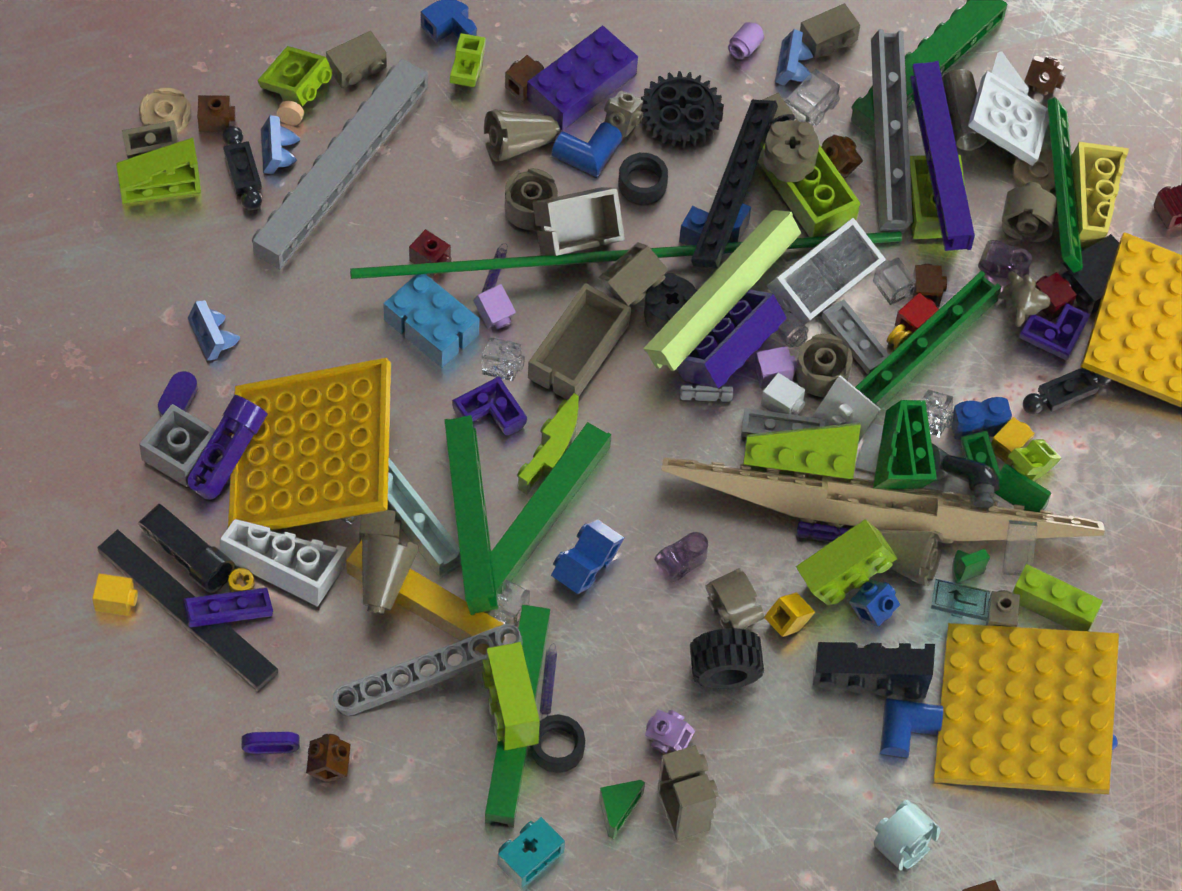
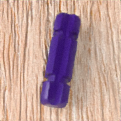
[797,521,850,542]

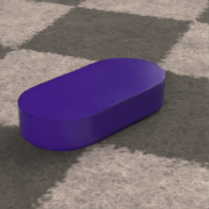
[158,371,198,417]
[241,732,300,754]

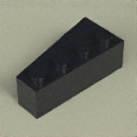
[813,642,935,700]

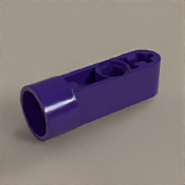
[188,395,268,500]

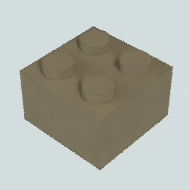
[598,242,668,306]

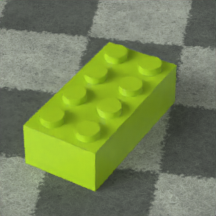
[758,143,860,237]

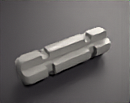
[680,384,733,402]

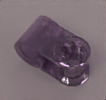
[978,240,1032,280]
[654,532,708,582]

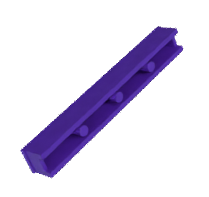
[910,61,975,251]

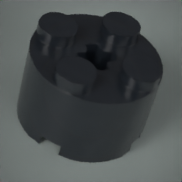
[644,273,698,334]

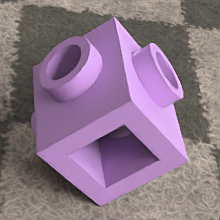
[645,709,695,753]

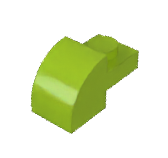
[449,33,486,87]
[1008,439,1061,481]

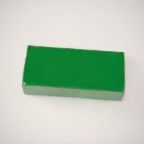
[960,431,1002,480]
[994,464,1052,513]

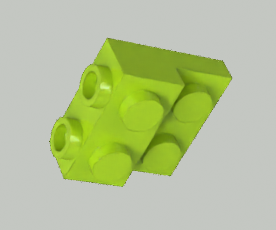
[257,46,333,107]

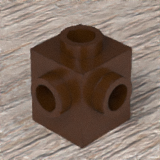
[1024,56,1066,95]
[822,135,863,178]
[306,734,351,783]

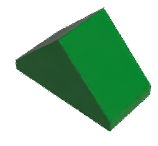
[599,780,645,839]

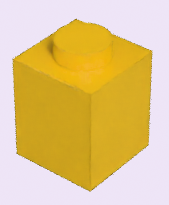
[991,417,1035,466]
[92,573,138,616]
[764,592,815,637]

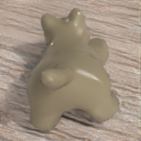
[997,271,1050,327]

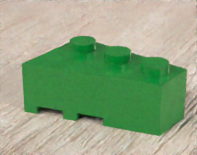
[873,400,937,489]

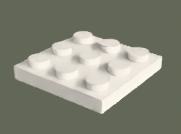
[968,71,1049,166]

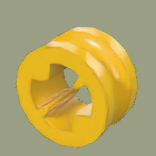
[886,324,913,350]
[228,568,254,592]

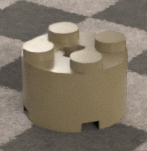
[763,120,819,182]
[505,168,558,232]
[1002,182,1057,242]
[795,334,852,397]
[705,568,764,629]

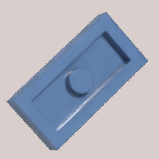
[775,29,814,86]
[261,115,301,174]
[188,300,240,361]

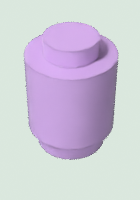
[728,22,764,60]

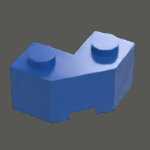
[679,203,751,246]
[551,520,625,594]

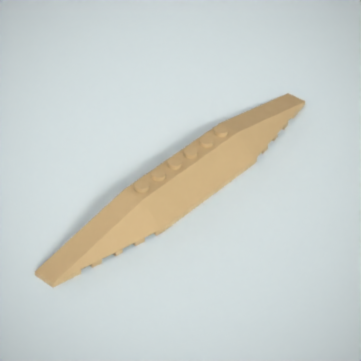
[661,458,1105,543]

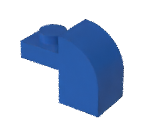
[421,0,477,43]

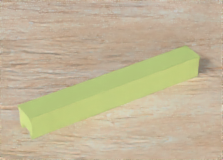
[643,210,801,371]

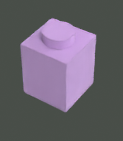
[473,284,516,329]
[754,346,797,388]

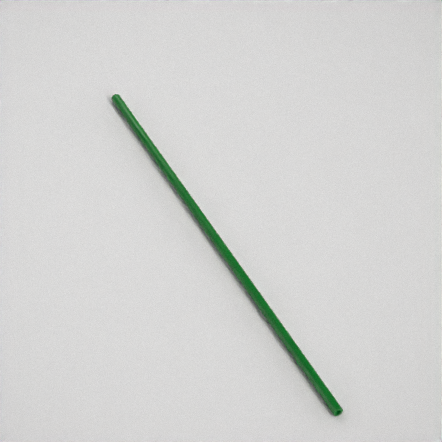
[350,231,902,279]

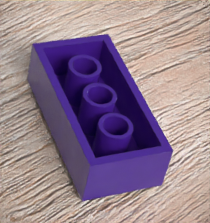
[527,25,638,131]
[676,289,787,389]

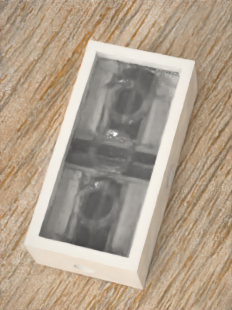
[766,218,886,327]

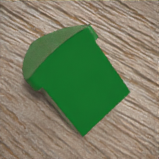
[952,548,990,583]

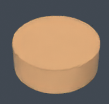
[276,101,304,126]

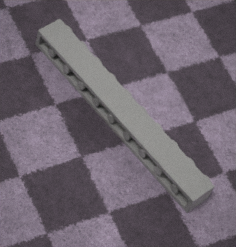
[252,59,428,269]

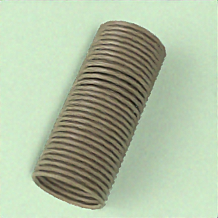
[942,69,988,150]

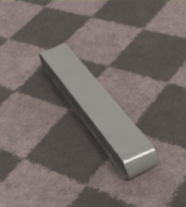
[332,624,523,716]

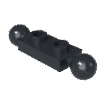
[223,126,262,210]
[1023,368,1112,415]

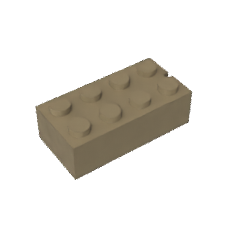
[528,283,631,400]

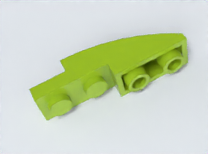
[517,393,579,495]

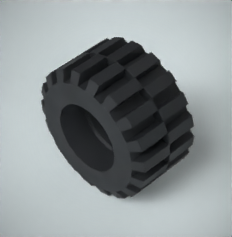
[690,628,764,689]

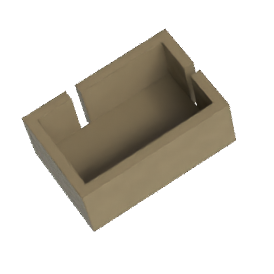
[533,187,625,256]
[657,745,718,841]

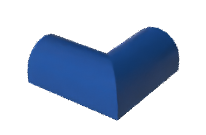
[552,122,622,178]
[880,698,943,758]

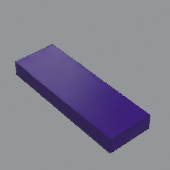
[183,588,273,628]

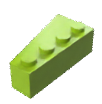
[743,423,861,479]

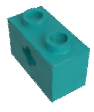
[497,817,565,889]

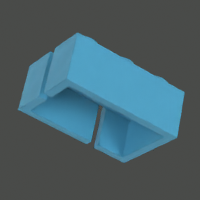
[383,274,480,368]

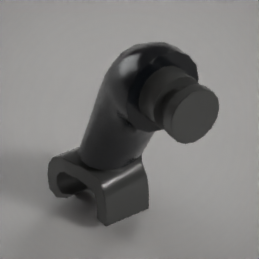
[932,444,1000,508]

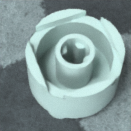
[874,800,941,870]

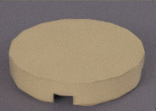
[139,88,191,132]
[1012,148,1056,193]

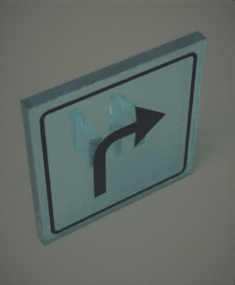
[931,579,990,621]

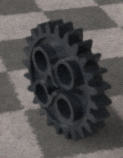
[641,71,724,147]

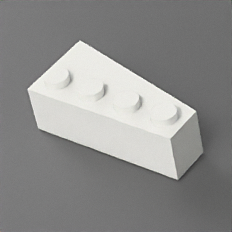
[220,519,347,607]

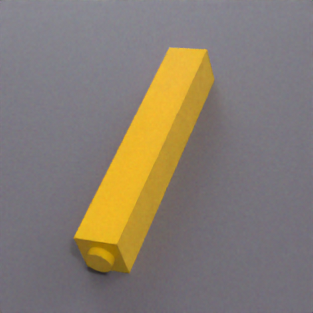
[346,540,505,655]

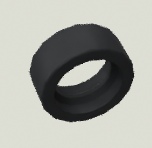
[618,152,668,204]
[530,714,586,773]

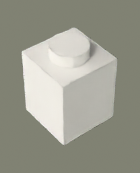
[761,373,806,415]

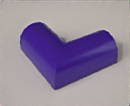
[1019,303,1090,360]
[452,376,527,435]

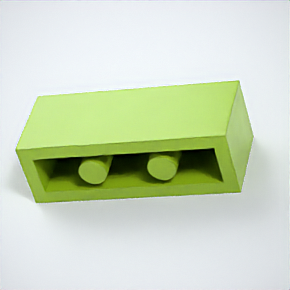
[1012,564,1103,631]

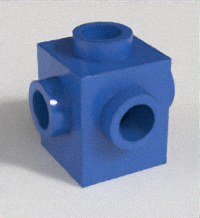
[849,579,900,627]

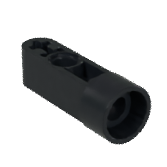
[138,504,235,593]

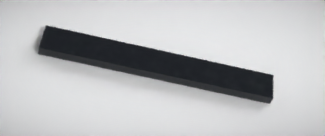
[691,99,778,268]
[97,529,278,691]

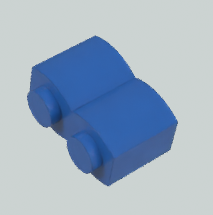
[950,397,1012,440]

